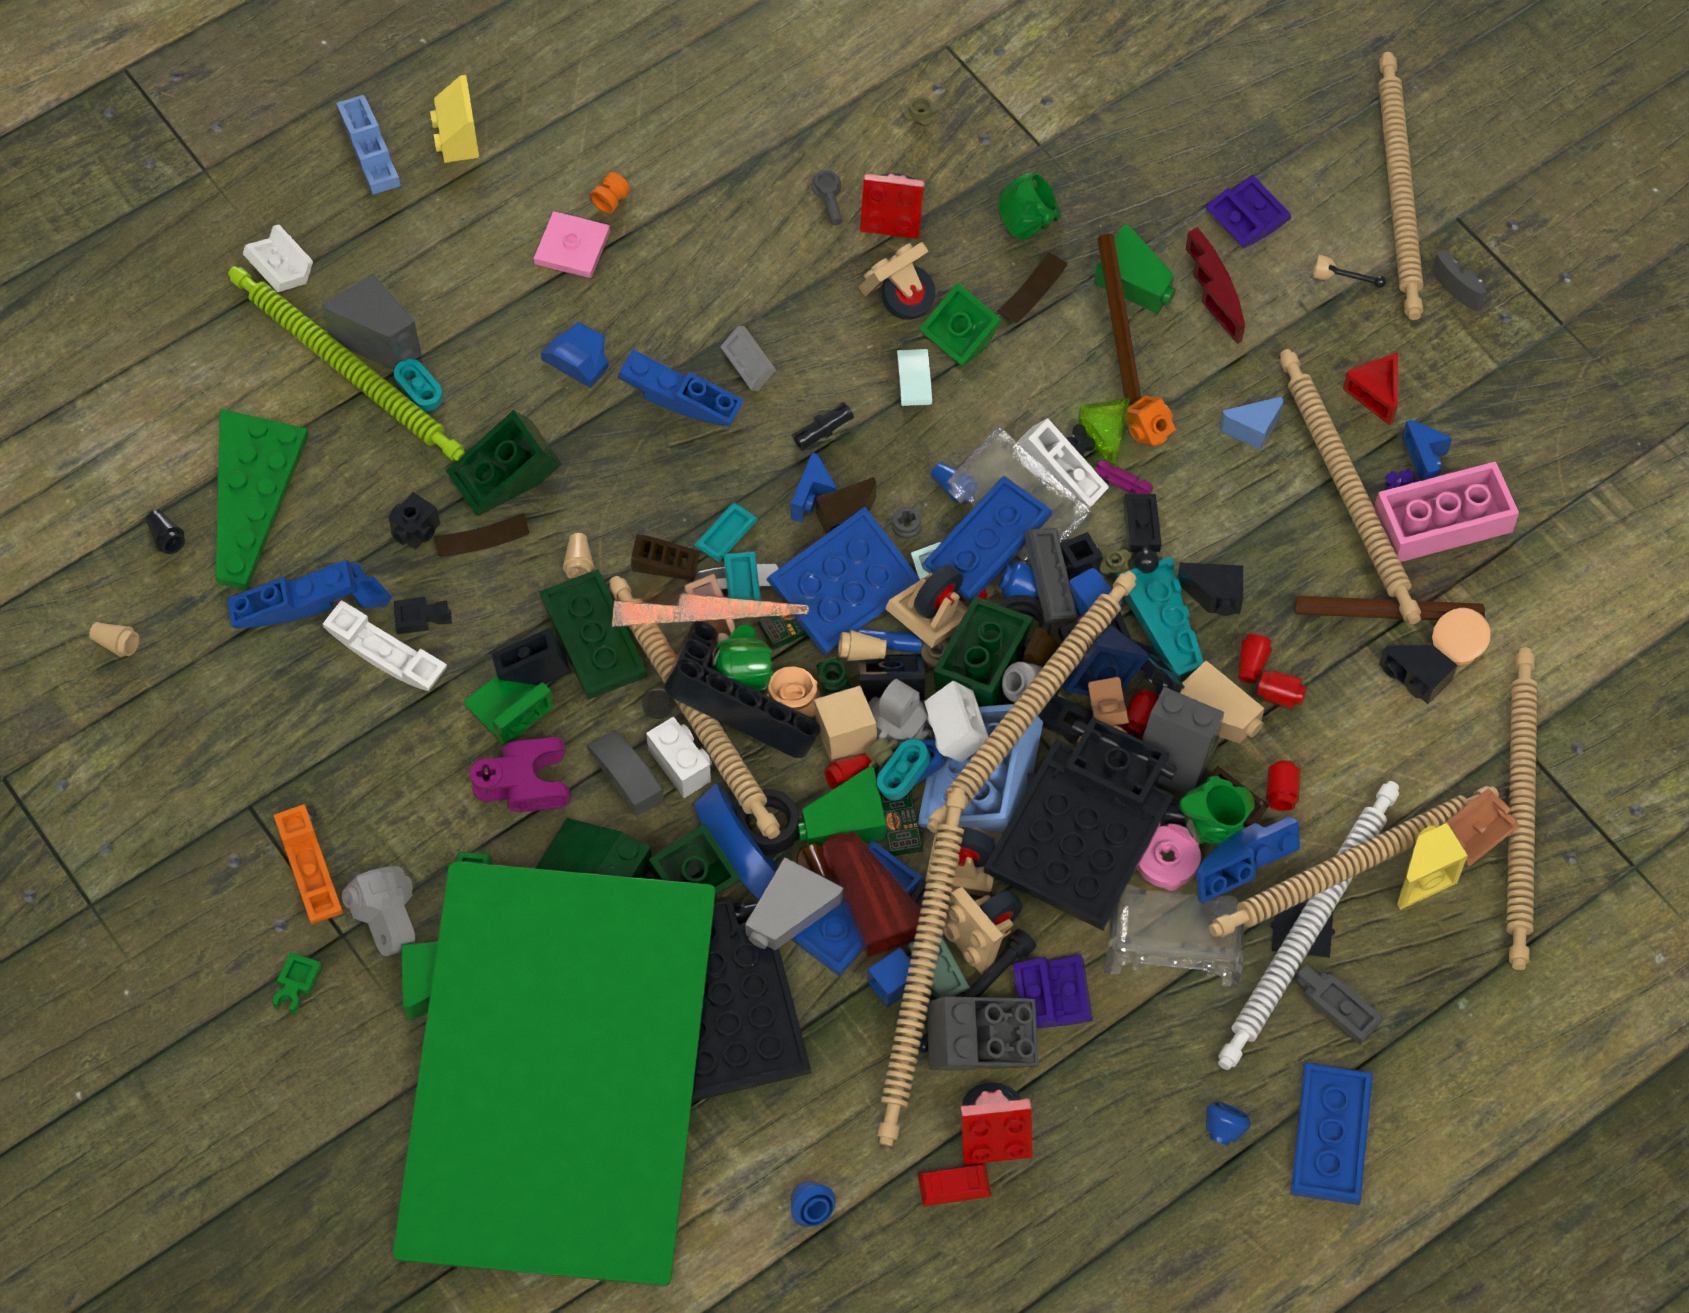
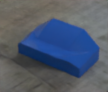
[541,322,609,388]

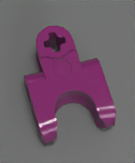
[470,737,571,812]

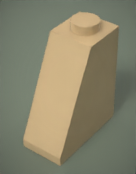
[1180,660,1265,744]

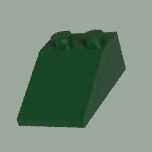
[446,410,562,516]
[933,596,1033,707]
[535,818,652,878]

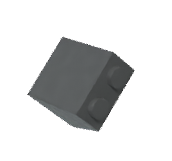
[322,274,421,370]
[1142,687,1225,796]

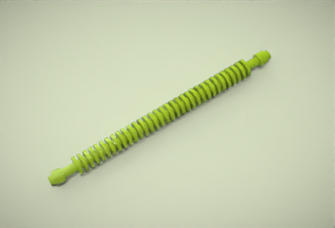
[228,266,466,461]

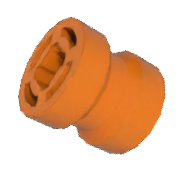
[590,172,631,214]

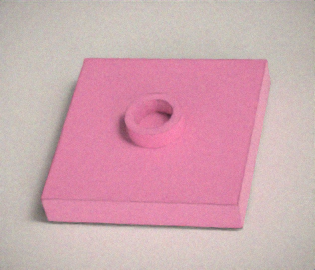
[534,211,610,278]

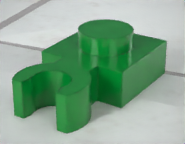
[273,952,323,1015]

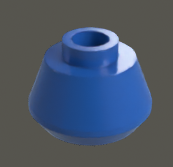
[1206,1102,1251,1145]
[790,1181,836,1227]

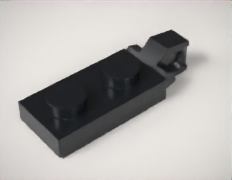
[1129,638,1185,695]

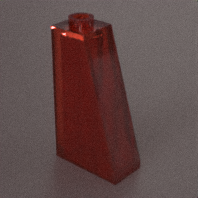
[823,831,925,958]

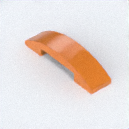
[274,804,343,925]

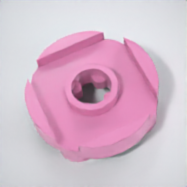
[1137,824,1201,891]

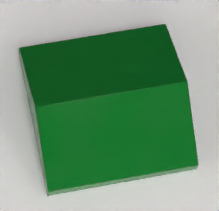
[919,282,1002,367]

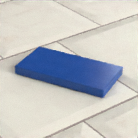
[922,476,1052,604]
[790,840,924,977]
[1290,1063,1373,1205]

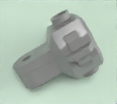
[868,679,932,751]
[342,866,415,956]

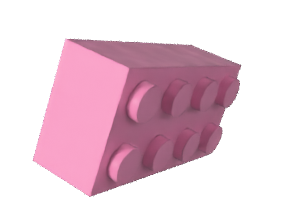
[1374,461,1519,562]

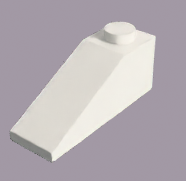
[1013,418,1109,509]

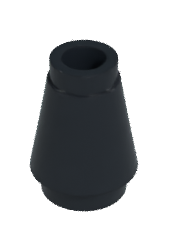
[146,510,185,554]

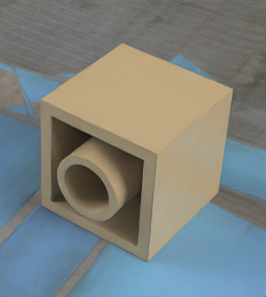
[814,686,877,761]

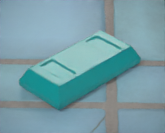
[694,502,758,562]
[724,552,762,611]

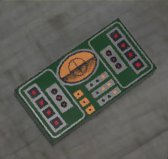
[759,607,807,650]
[879,790,923,856]

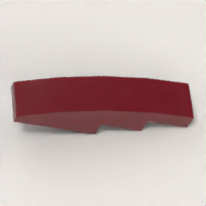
[1185,227,1245,344]

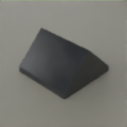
[859,654,925,702]

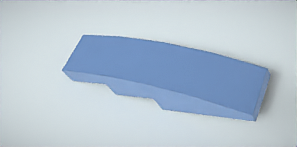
[336,95,401,195]

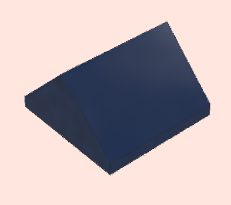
[1062,625,1149,697]

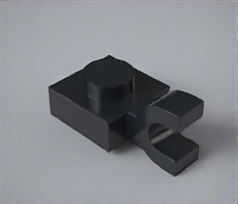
[394,597,452,634]

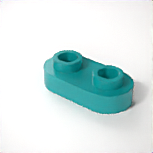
[394,359,443,412]
[877,739,930,800]

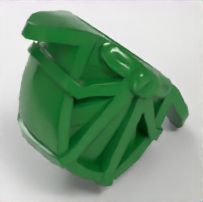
[998,173,1061,242]
[711,624,773,692]
[1179,776,1255,844]

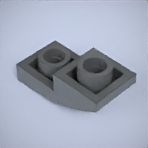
[1432,250,1487,311]

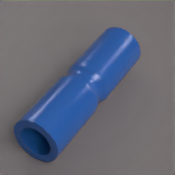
[859,629,922,653]

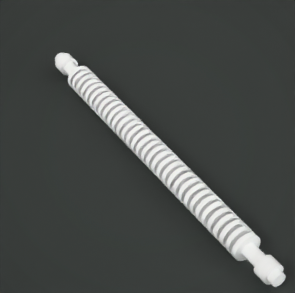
[1218,781,1399,1070]

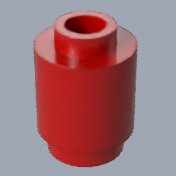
[1257,670,1307,709]
[1120,690,1159,739]
[1266,760,1301,811]

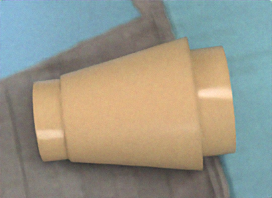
[563,533,594,579]
[89,622,139,657]
[838,630,886,661]

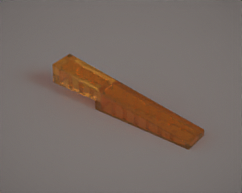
[612,594,809,626]

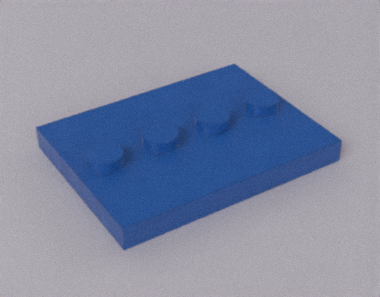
[766,507,920,655]

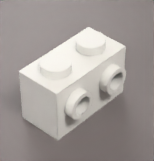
[924,681,988,763]
[646,717,712,798]

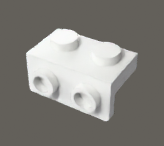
[243,225,313,292]

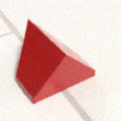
[1343,352,1398,426]

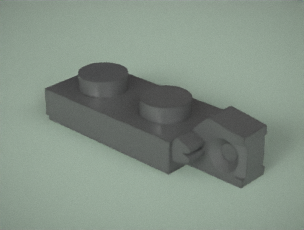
[1295,964,1383,1045]

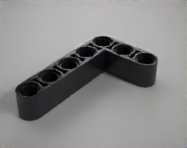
[665,621,820,758]

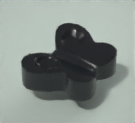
[1065,424,1095,458]

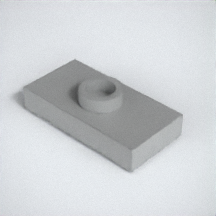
[720,326,776,391]

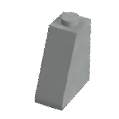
[745,857,843,950]

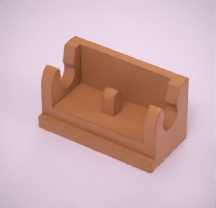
[1444,788,1519,866]

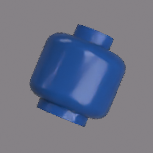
[998,561,1040,600]

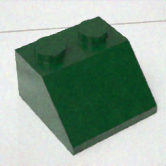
[648,824,741,895]

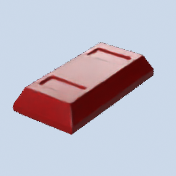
[917,1163,991,1207]

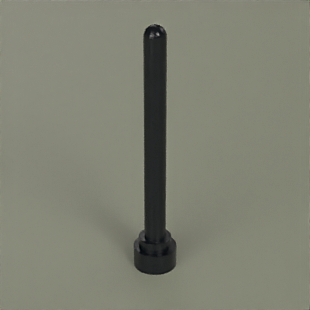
[917,929,1037,1053]

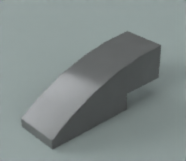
[587,730,664,817]

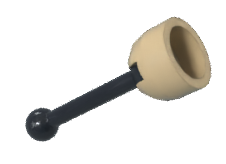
[1312,254,1386,288]

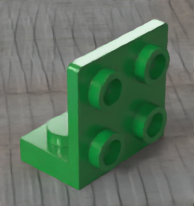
[464,675,554,746]

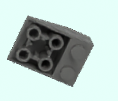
[926,996,1039,1071]

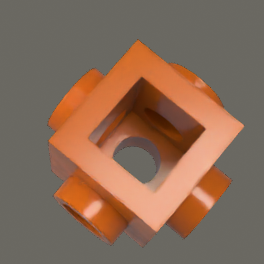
[1122,395,1176,446]

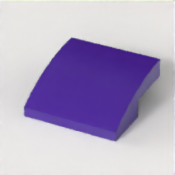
[1205,174,1291,248]
[1013,954,1093,1028]

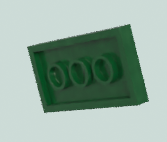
[540,569,647,700]

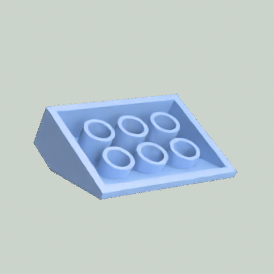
[918,704,1043,834]

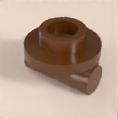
[796,842,829,876]

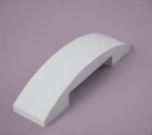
[323,600,447,691]

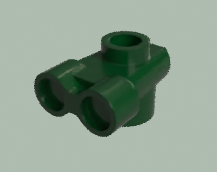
[816,657,856,698]

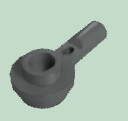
[812,170,842,225]

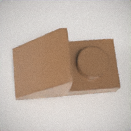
[1088,677,1129,726]

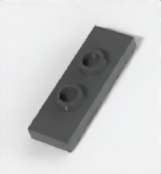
[1024,528,1078,623]

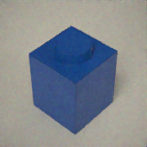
[868,948,915,1008]

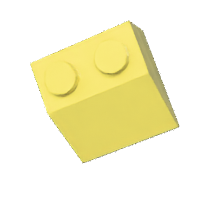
[430,75,479,163]
[1397,823,1468,910]

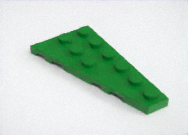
[216,409,309,591]

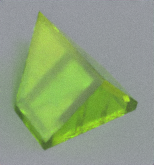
[1078,398,1130,467]

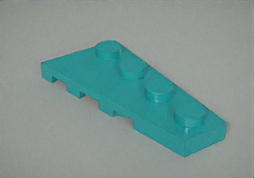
[1115,556,1204,680]

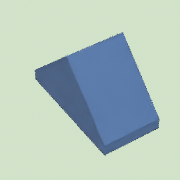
[1220,396,1284,450]

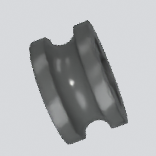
[893,507,921,539]

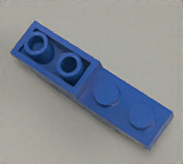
[617,349,744,426]
[227,560,357,628]
[1196,816,1300,903]

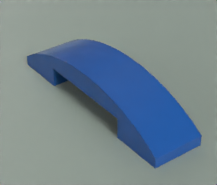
[694,782,779,900]

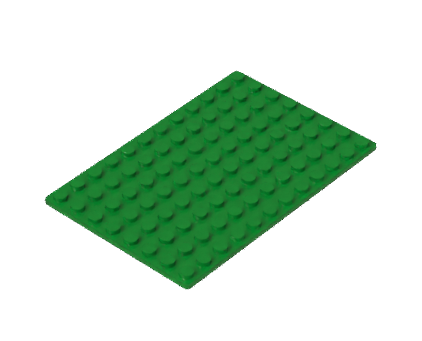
[393,861,716,1286]

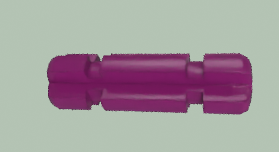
[1095,460,1153,494]

